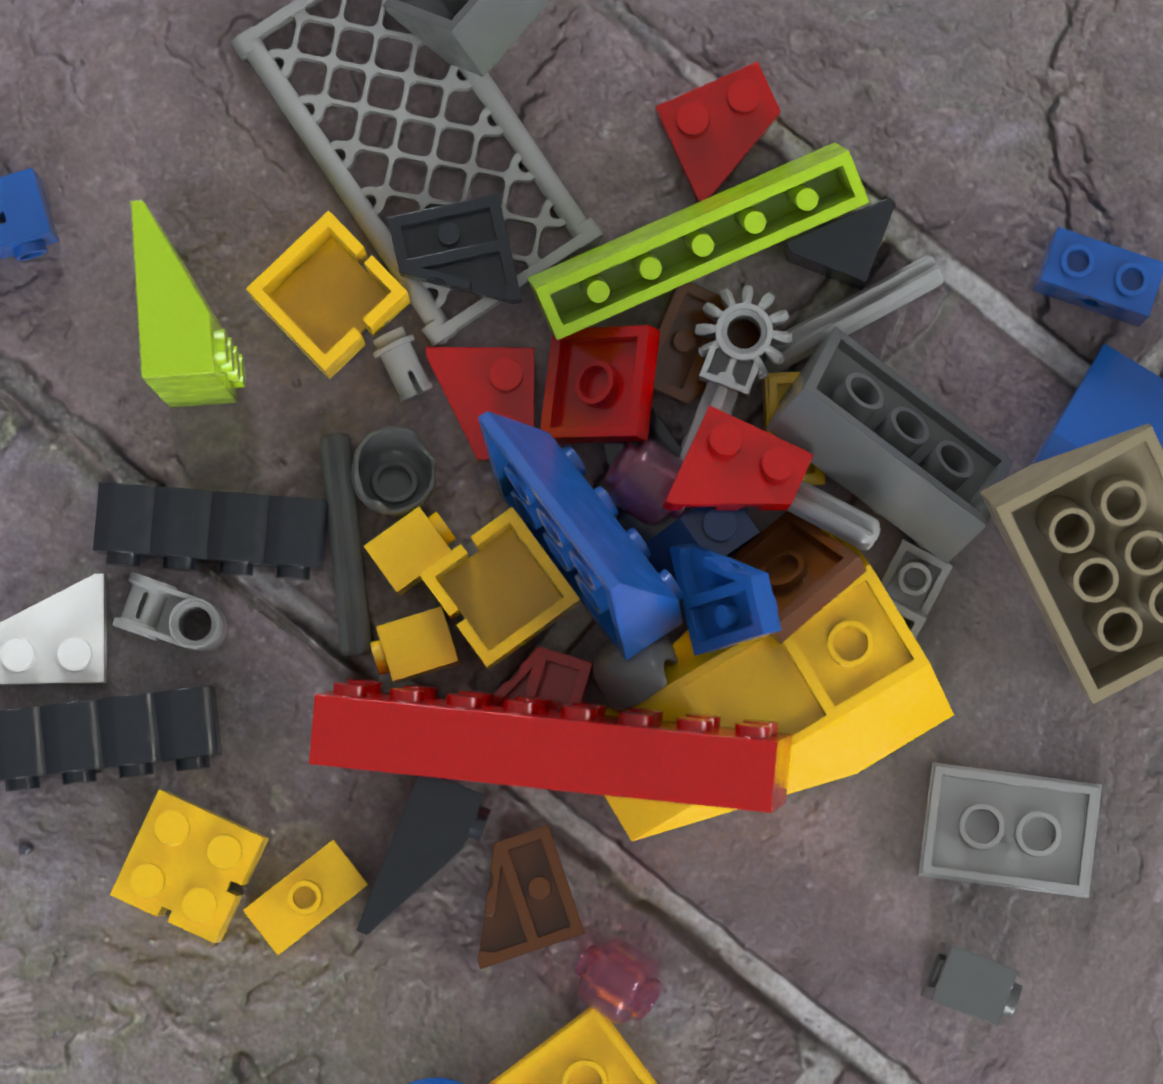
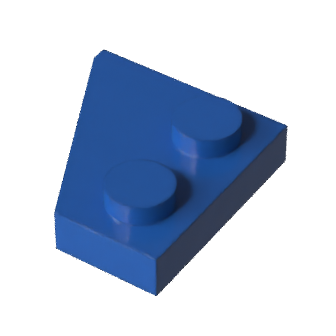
[669,543,782,656]

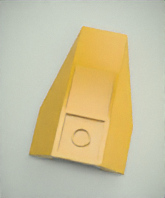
[604,529,954,841]

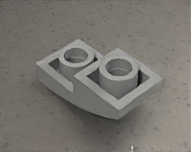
[881,537,954,639]

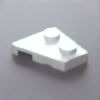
[0,573,107,685]

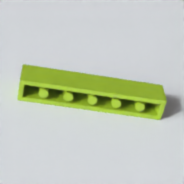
[527,142,870,340]

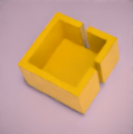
[246,210,411,380]
[419,507,580,670]
[110,790,269,943]

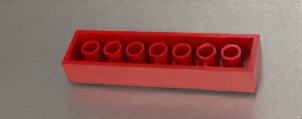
[309,679,792,813]

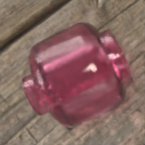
[605,440,686,525]
[575,938,663,1024]

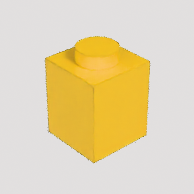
[364,507,456,596]
[370,606,461,684]

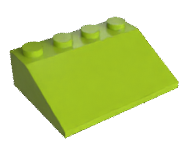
[131,200,246,408]

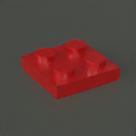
[540,325,660,444]

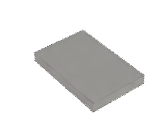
[916,762,1102,898]

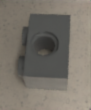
[921,942,1022,1026]

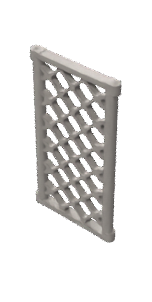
[230,0,604,347]

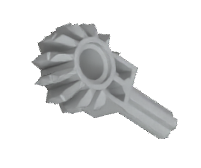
[680,285,792,461]

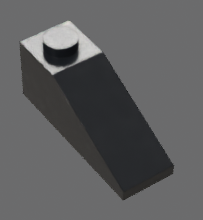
[356,776,492,935]

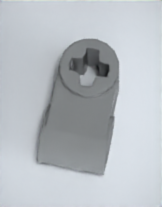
[112,572,228,653]

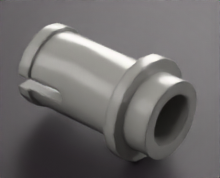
[373,327,433,403]

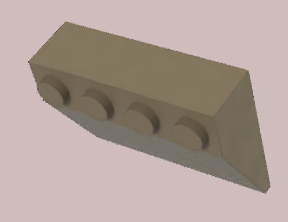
[980,423,1163,704]

